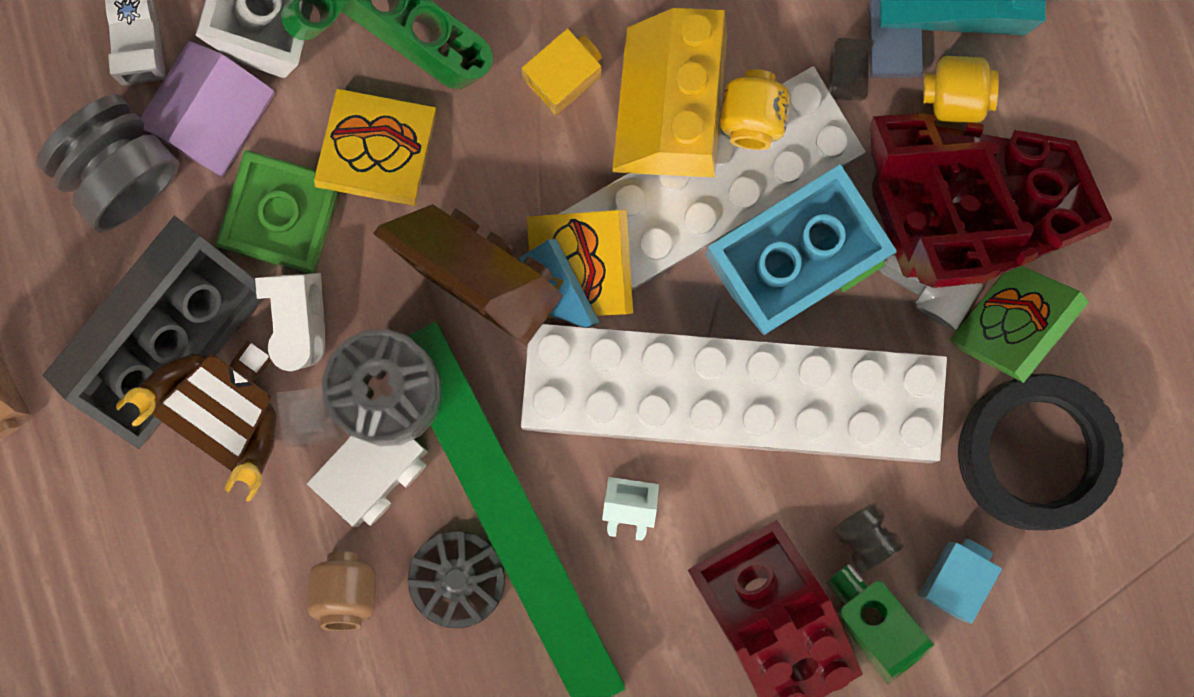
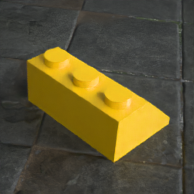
[612,8,728,178]

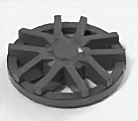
[408,531,505,628]

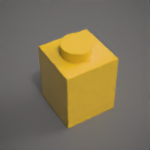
[521,28,602,116]

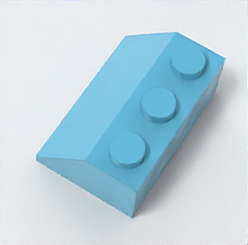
[705,164,897,335]

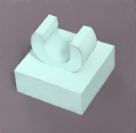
[602,477,659,541]

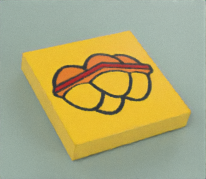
[314,89,436,206]
[527,210,633,318]

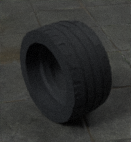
[958,374,1124,531]

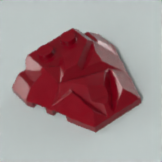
[870,113,1112,288]

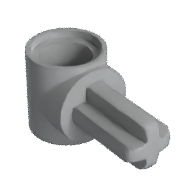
[879,253,983,331]

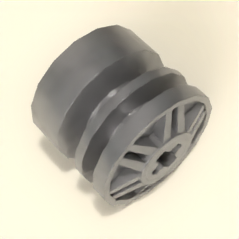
[37,94,180,233]
[322,329,442,446]

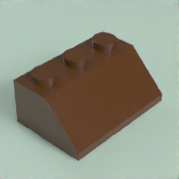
[373,204,563,346]

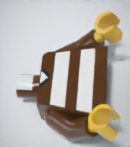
[116,341,276,501]

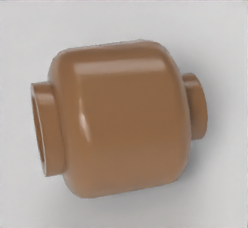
[307,552,376,632]

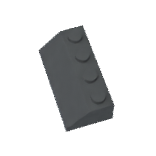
[42,215,262,449]

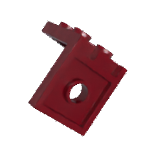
[688,520,863,697]

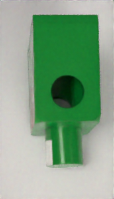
[826,564,934,685]

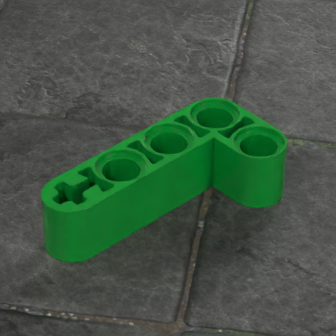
[281,0,493,89]

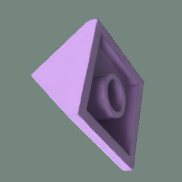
[140,41,276,178]

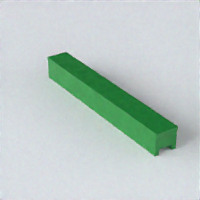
[408,321,626,697]

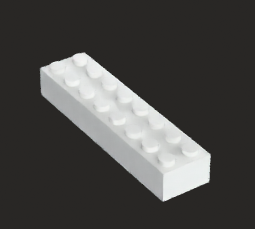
[521,324,947,463]

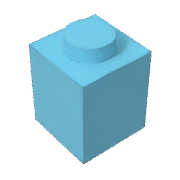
[918,538,1002,624]

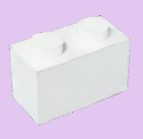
[307,436,428,527]

